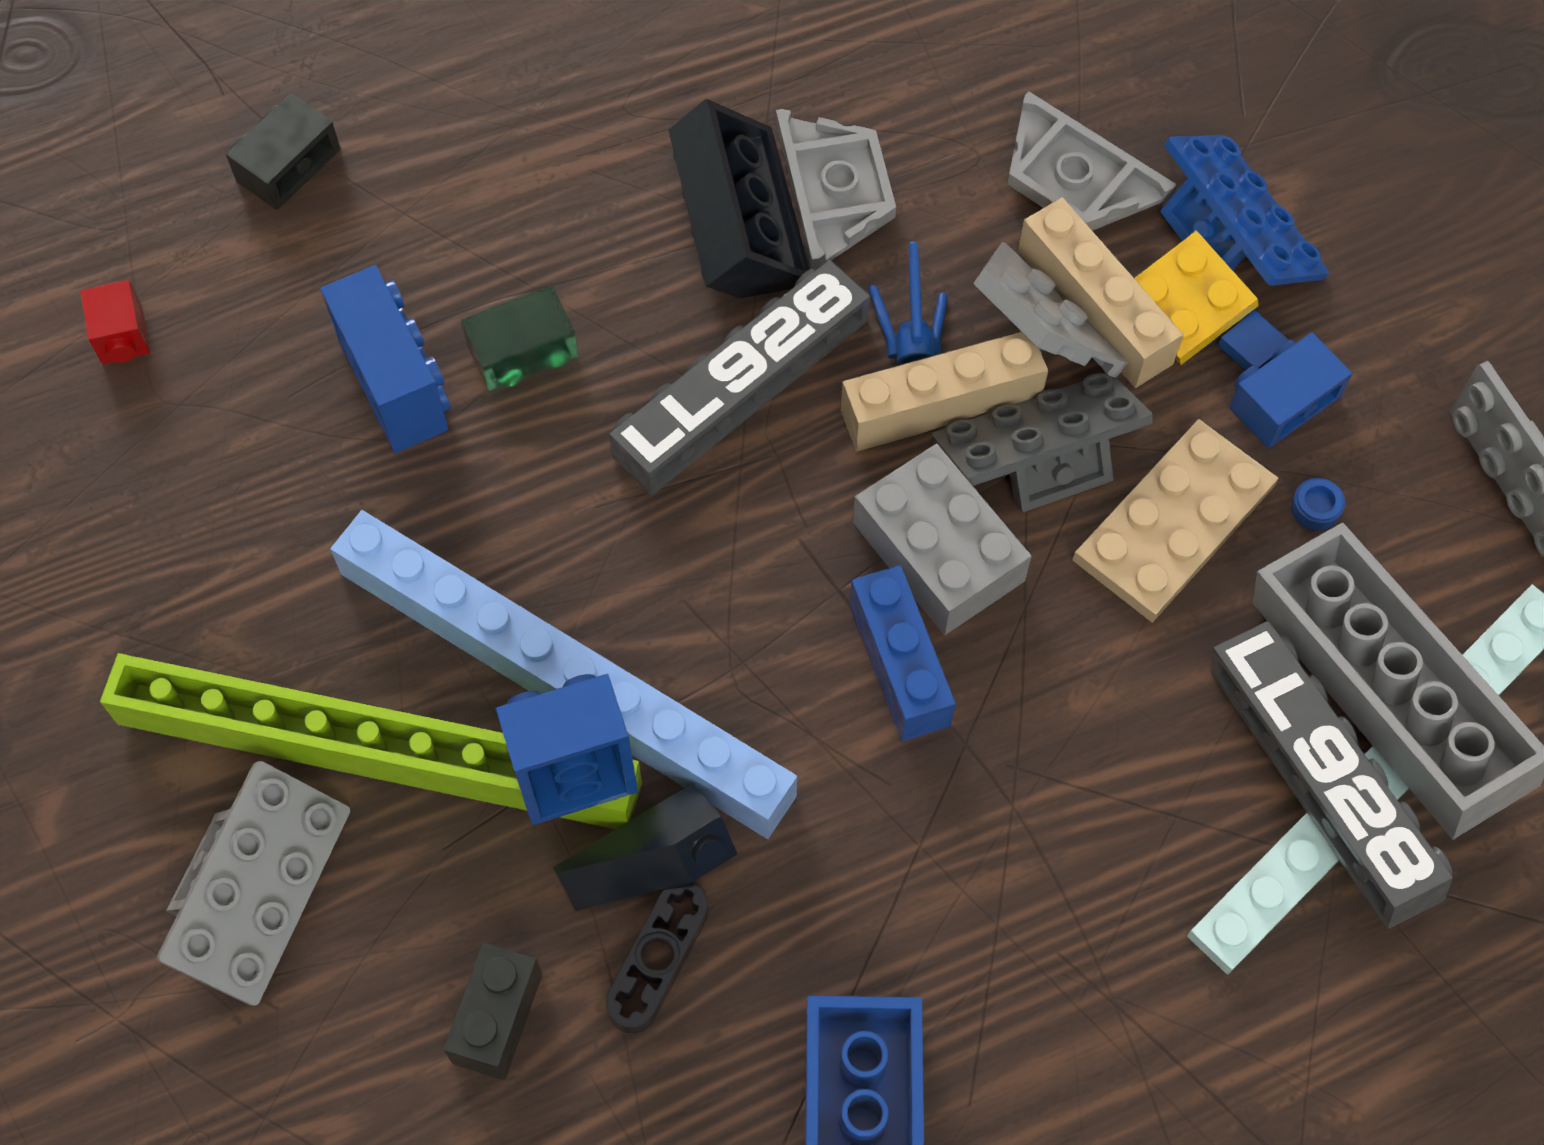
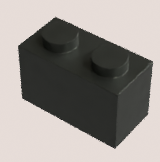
[226,93,341,210]
[444,942,542,1081]

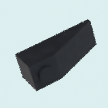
[553,783,738,911]

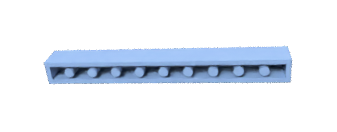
[330,510,798,839]

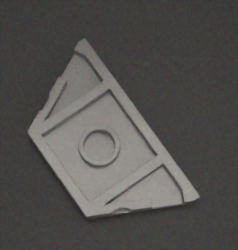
[1007,91,1177,231]
[776,109,896,269]
[973,242,1128,377]

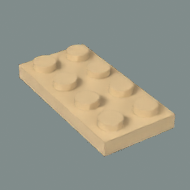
[1072,419,1279,623]

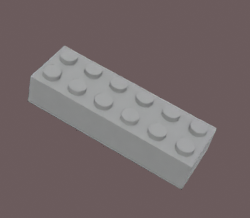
[1253,522,1544,840]

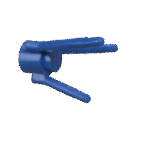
[869,241,948,366]

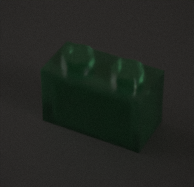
[461,285,578,391]

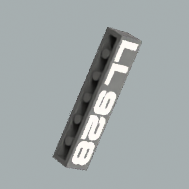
[609,259,870,496]
[1211,621,1453,930]

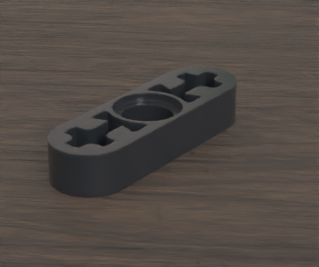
[606,882,708,1033]

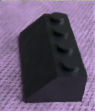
[668,99,809,298]

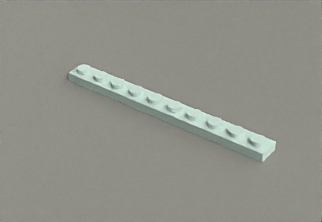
[1187,584,1544,975]

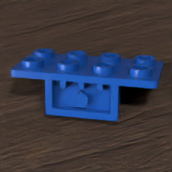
[1160,135,1329,286]

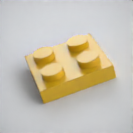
[1134,230,1258,365]

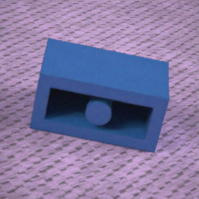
[1229,332,1353,449]

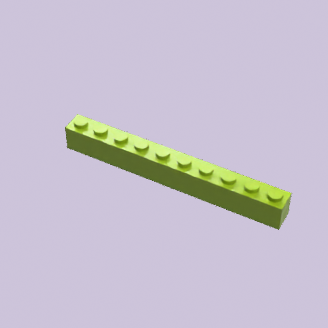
[100,653,642,829]

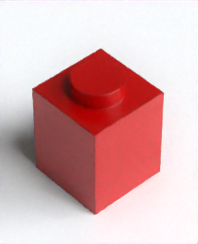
[80,280,150,364]

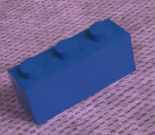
[849,565,956,742]

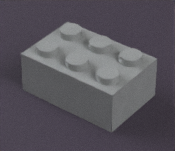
[853,443,1032,636]

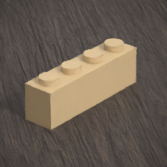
[1018,197,1183,388]
[841,332,1048,452]

